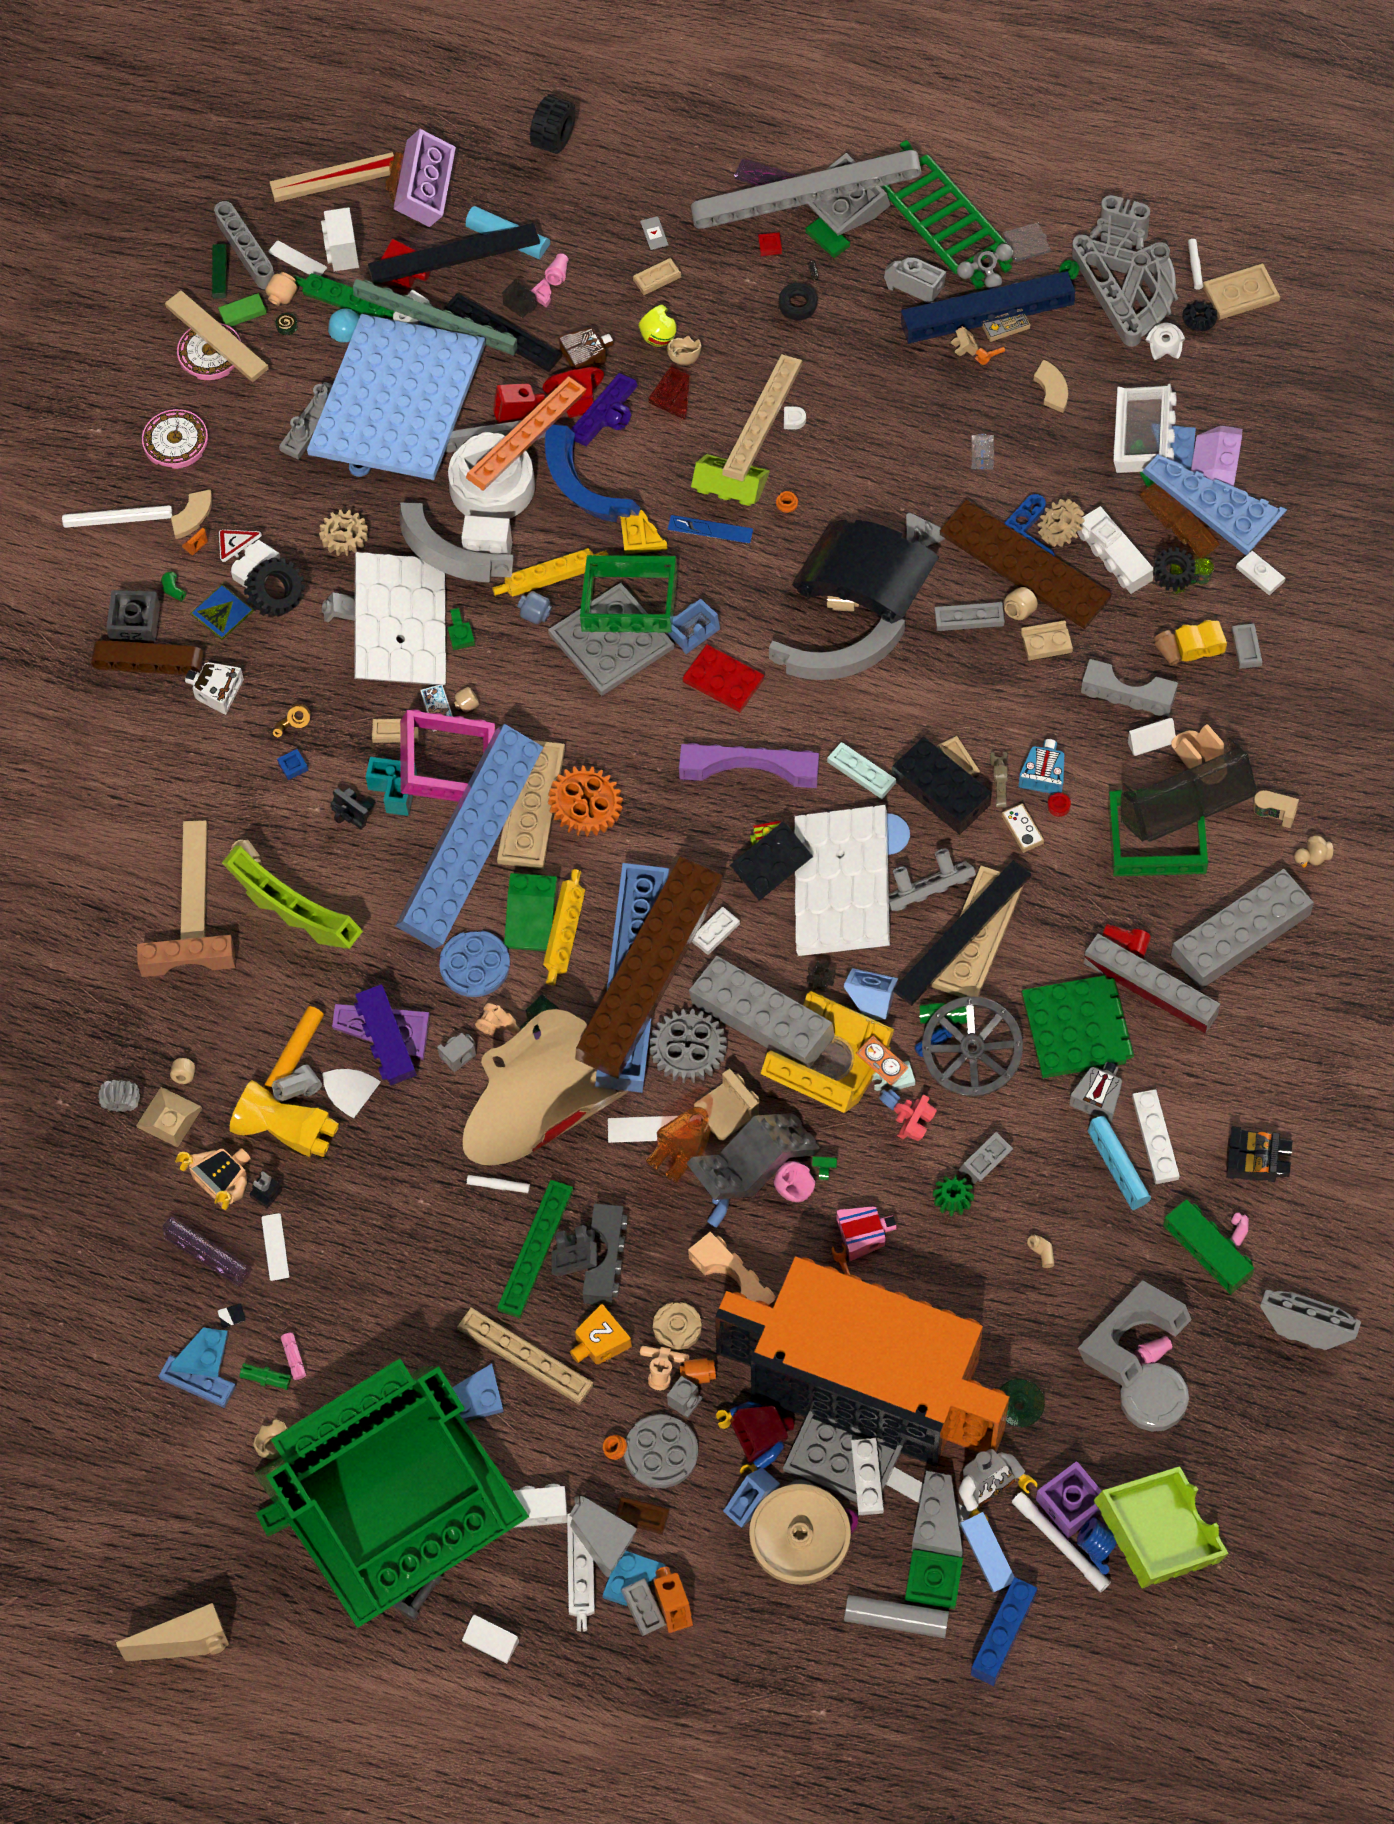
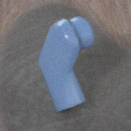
[707,1199,730,1228]

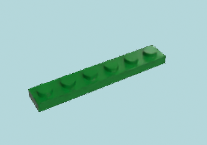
[497,1180,574,1319]

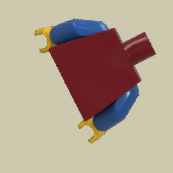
[716,1401,794,1474]

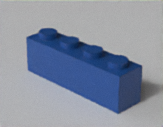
[971,1577,1038,1686]

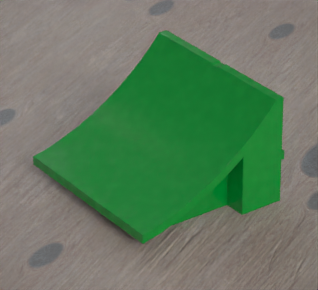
[254,1358,529,1628]

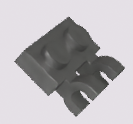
[552,1225,597,1277]

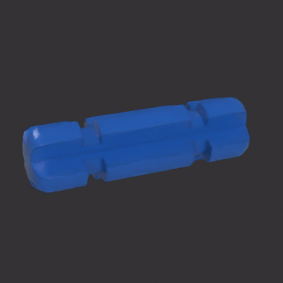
[915,1022,956,1057]

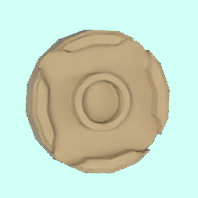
[653,1302,702,1351]

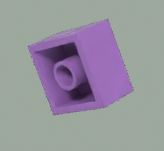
[1036,1461,1102,1538]

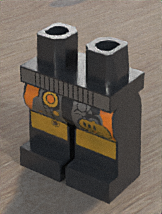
[1226,1126,1293,1182]

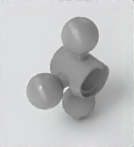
[957,244,1013,289]

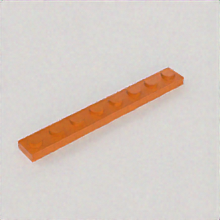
[466,377,586,491]

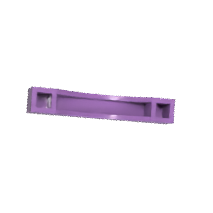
[679,743,819,788]

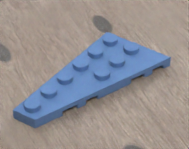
[1142,454,1287,555]

